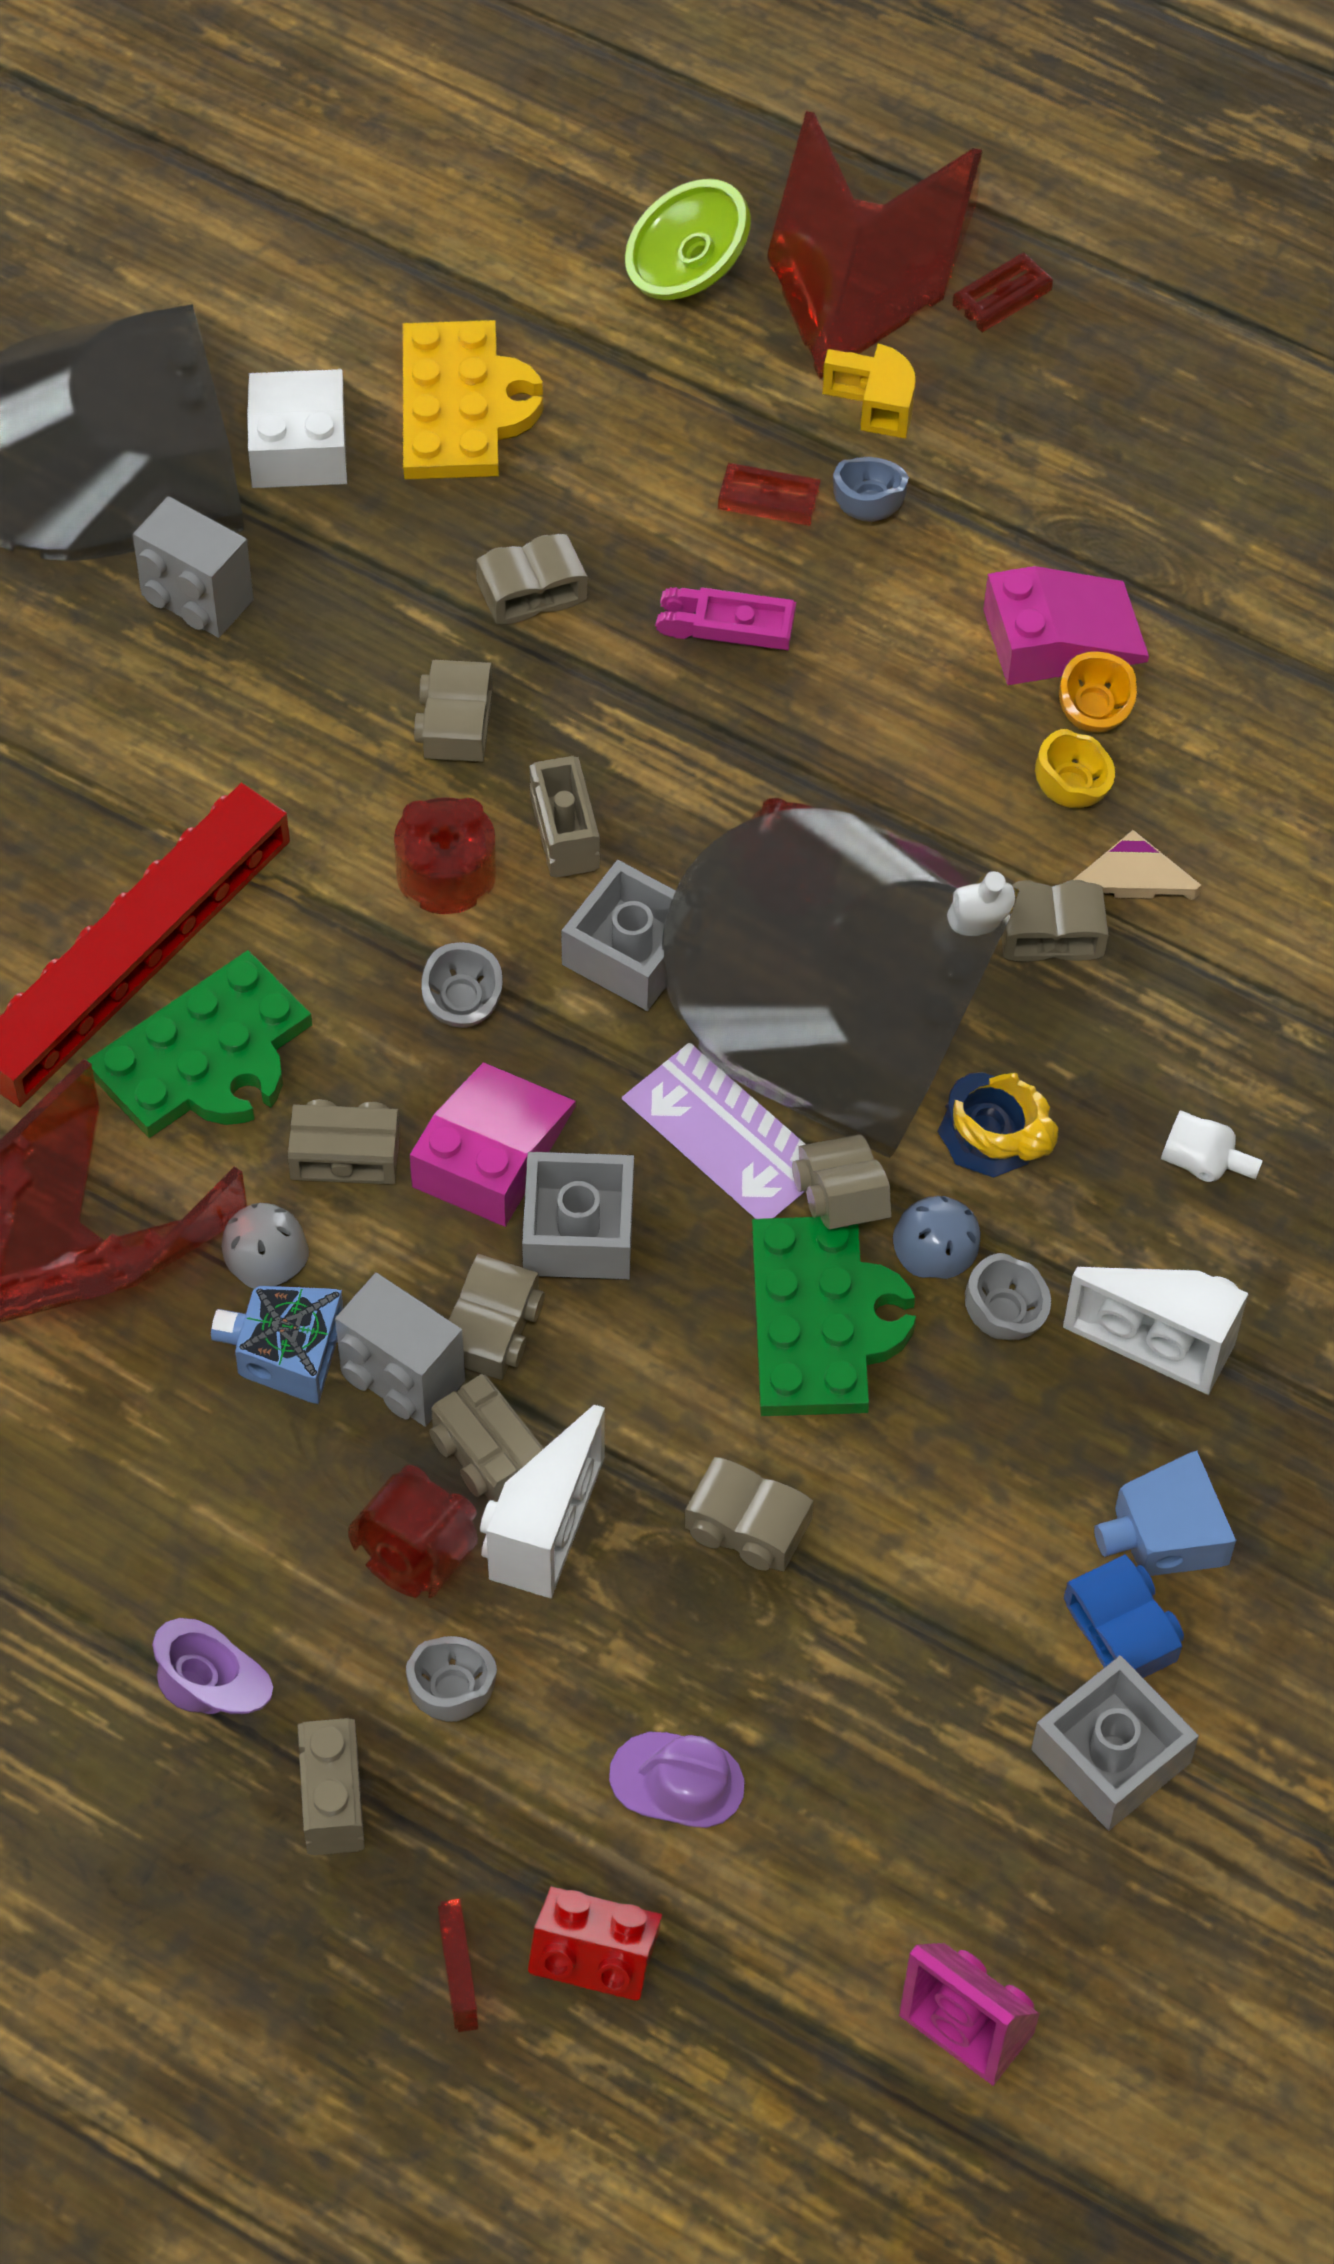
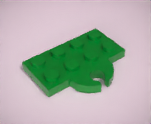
[84,950,313,1138]
[752,1217,916,1416]

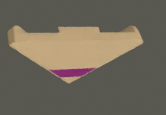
[1073,830,1201,900]

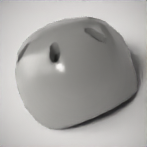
[422,943,502,1028]
[222,1203,309,1289]
[965,1253,1051,1340]
[406,1636,497,1722]

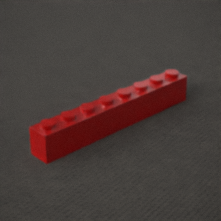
[0,782,290,1108]

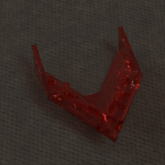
[767,111,982,379]
[0,1059,247,1323]

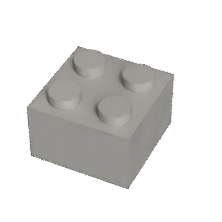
[133,496,254,638]
[561,860,703,1011]
[522,1152,634,1279]
[335,1273,465,1427]
[1031,1655,1199,1831]

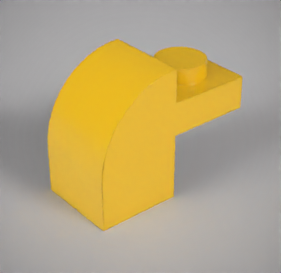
[822,344,915,439]

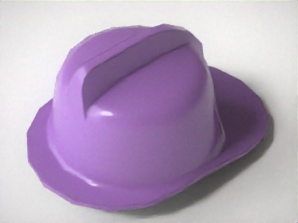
[152,1618,273,1714]
[609,1732,744,1828]

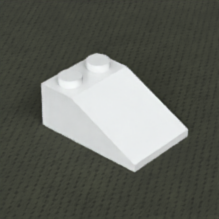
[248,369,347,488]
[1063,1267,1248,1395]
[480,1405,605,1598]

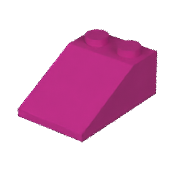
[983,566,1149,685]
[410,1062,576,1227]
[899,1943,1039,2086]

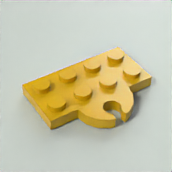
[403,320,544,479]

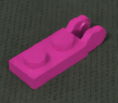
[655,587,796,650]

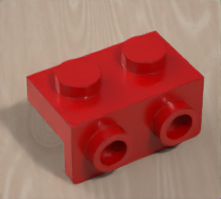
[528,1886,662,2001]

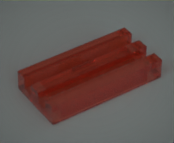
[953,252,1053,332]
[718,463,821,526]
[438,1899,478,2033]

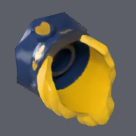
[937,1072,1058,1178]

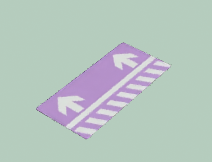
[622,1043,806,1219]

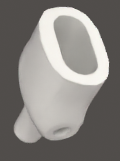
[947,871,1015,936]
[1161,1110,1263,1182]

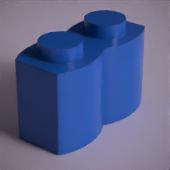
[1064,1555,1184,1678]

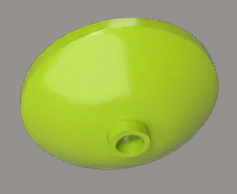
[625,179,751,300]

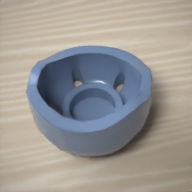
[833,457,909,522]
[893,1196,981,1279]

